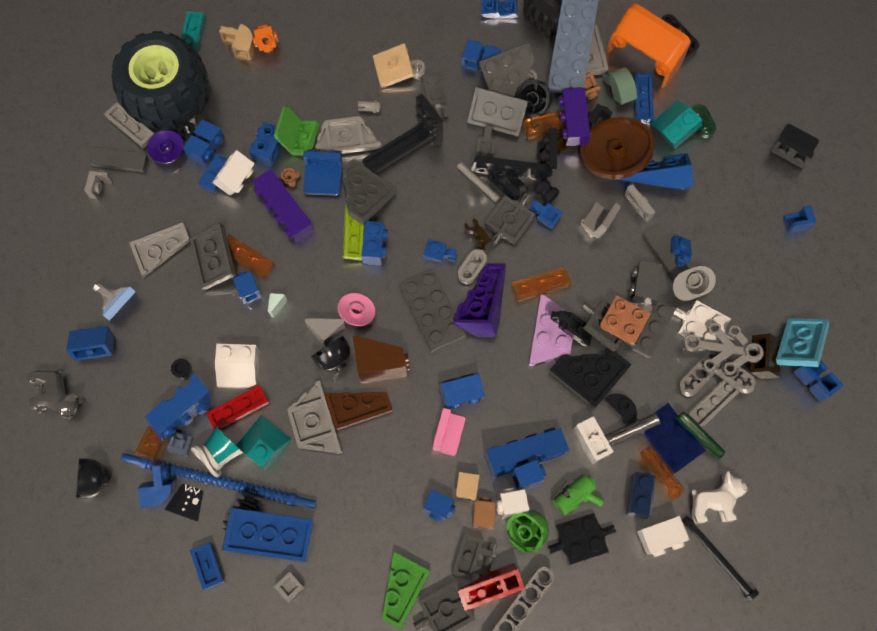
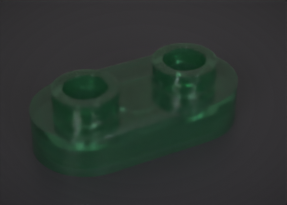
[692,104,716,139]

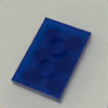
[642,403,706,475]

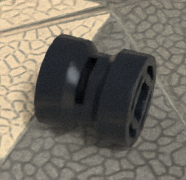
[534,179,560,204]

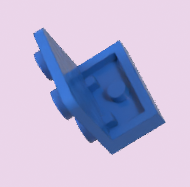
[303,150,343,196]

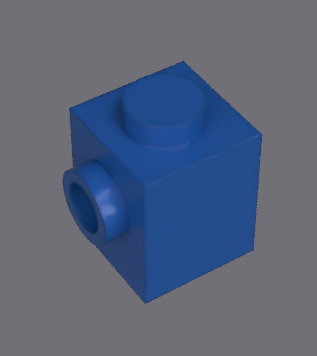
[423,490,456,522]

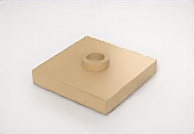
[373,43,415,88]

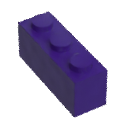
[558,88,590,146]

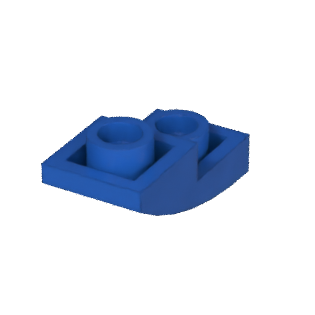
[481,0,518,19]

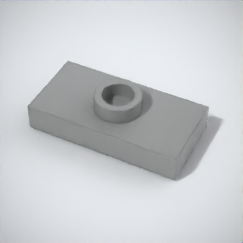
[624,184,655,223]

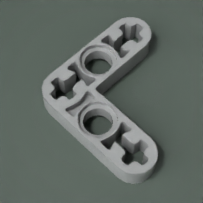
[679,351,756,397]

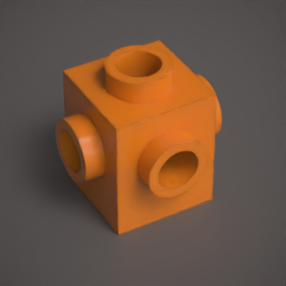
[252,23,278,53]

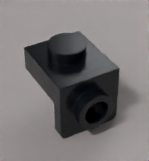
[588,104,613,129]

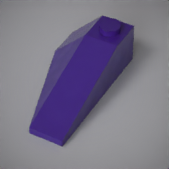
[454,263,506,337]

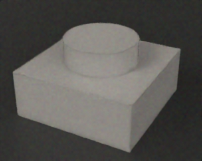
[274,572,304,602]

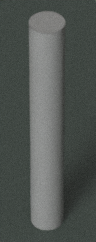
[457,162,501,203]

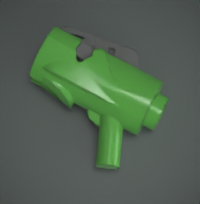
[552,474,604,516]

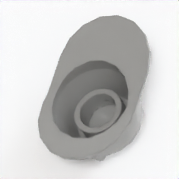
[673,266,716,301]

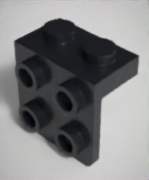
[771,124,819,169]

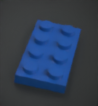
[222,507,313,562]

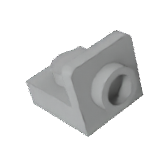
[84,170,113,199]

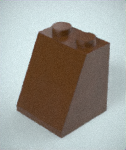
[352,336,410,384]

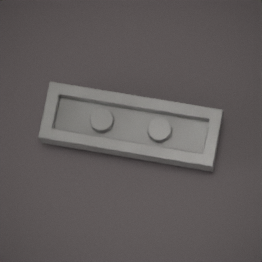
[104,103,154,149]

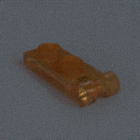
[523,111,564,140]
[640,446,684,499]

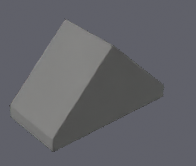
[305,318,346,346]

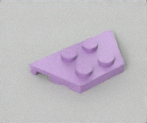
[529,294,573,366]

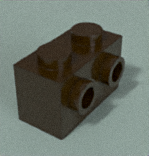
[750,333,781,379]

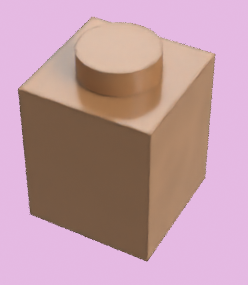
[473,498,496,529]

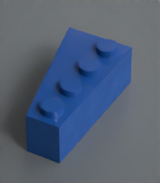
[484,427,570,479]

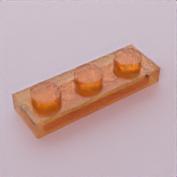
[227,234,275,280]
[512,267,572,302]

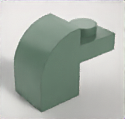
[602,67,637,105]

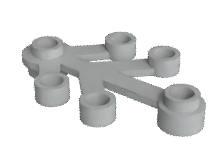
[684,322,763,375]

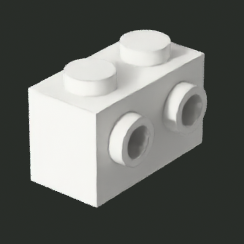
[212,150,255,195]
[496,488,529,519]
[637,516,689,557]

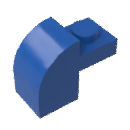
[138,460,175,508]

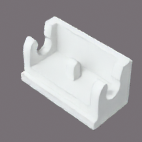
[572,416,613,465]

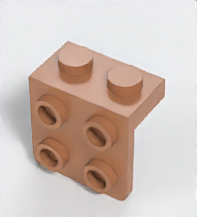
[600,295,651,345]

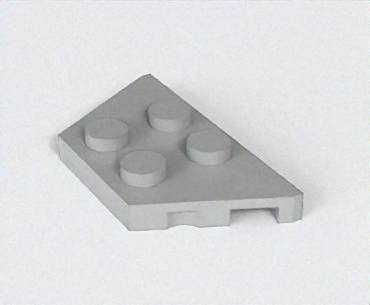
[314,116,381,154]
[287,381,342,454]

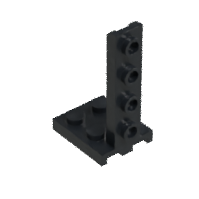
[362,94,443,174]
[470,127,557,183]

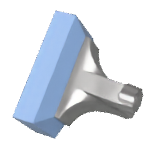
[93,282,136,321]

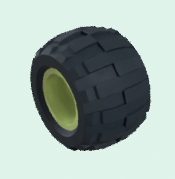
[111,31,209,130]

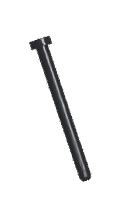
[682,516,759,602]

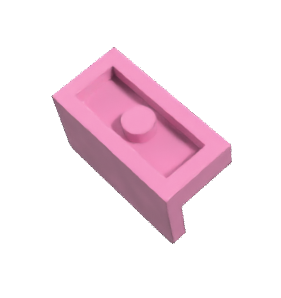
[433,408,466,455]

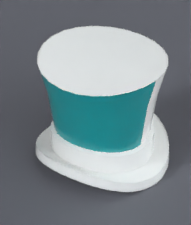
[191,427,242,477]

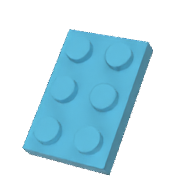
[776,318,829,367]

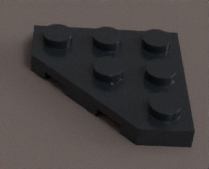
[549,352,632,409]

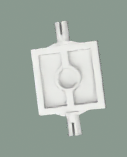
[673,300,735,351]

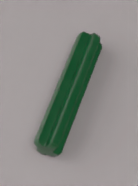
[677,412,726,459]

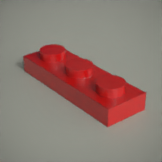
[206,385,269,430]

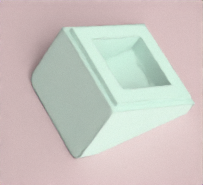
[268,293,287,318]

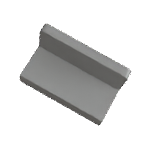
[581,202,621,239]

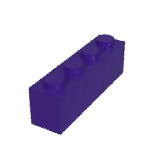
[253,169,314,243]

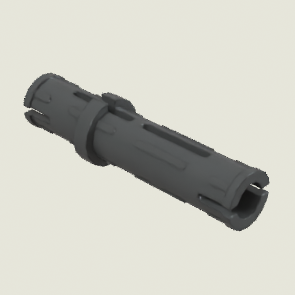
[604,412,661,446]

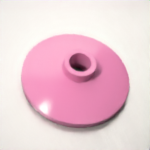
[337,293,376,326]

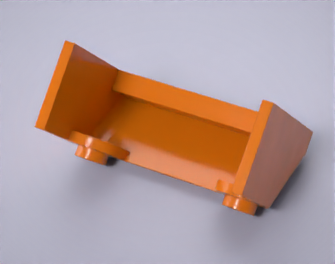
[607,4,691,88]

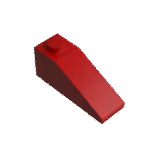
[458,563,525,611]

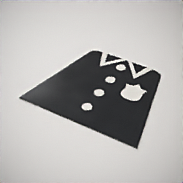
[164,484,203,522]

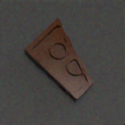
[324,392,393,431]

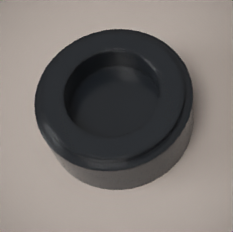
[171,359,192,379]

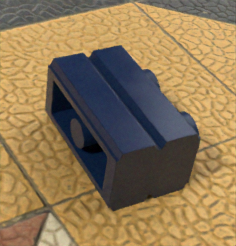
[626,472,656,519]

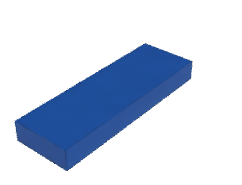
[633,73,654,123]

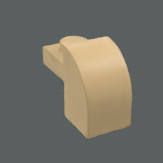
[219,24,255,61]

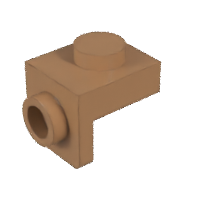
[584,72,601,100]

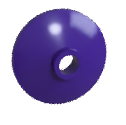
[147,130,184,164]

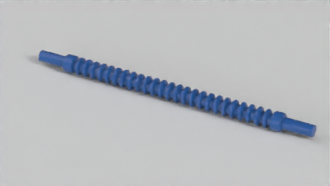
[121,453,316,509]

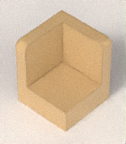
[456,472,479,502]

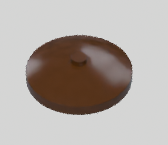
[580,117,655,179]

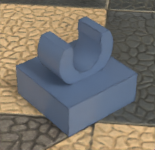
[167,433,194,457]

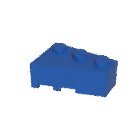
[145,374,211,441]

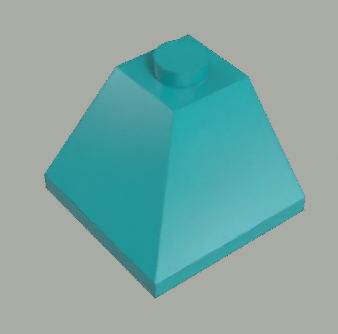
[236,415,292,471]

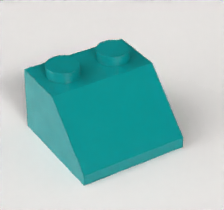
[650,100,702,150]

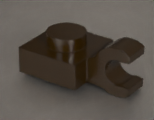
[464,218,492,251]

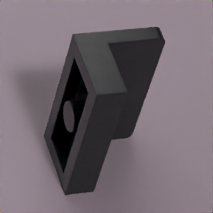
[488,172,529,201]

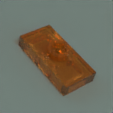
[134,425,166,462]

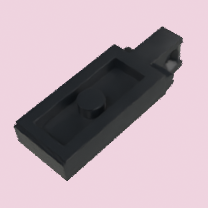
[550,310,592,347]

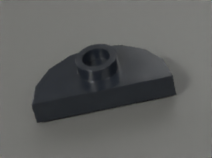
[603,393,637,425]

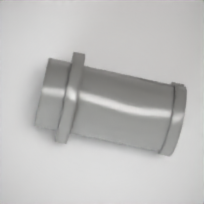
[358,99,381,114]

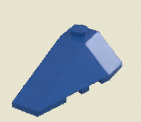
[617,153,694,190]

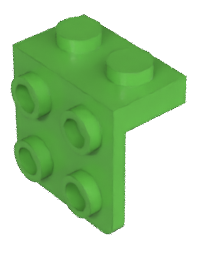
[274,106,320,156]

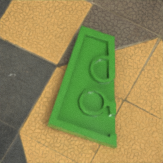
[382,552,430,629]

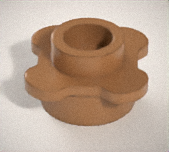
[279,168,300,187]

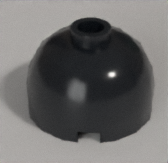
[515,80,553,117]
[311,336,350,372]
[76,458,108,499]

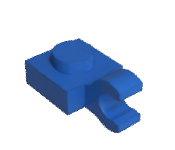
[528,200,563,229]
[671,235,692,268]
[423,239,457,263]

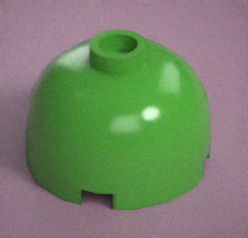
[506,509,549,553]

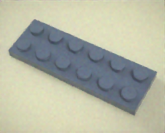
[547,0,599,93]

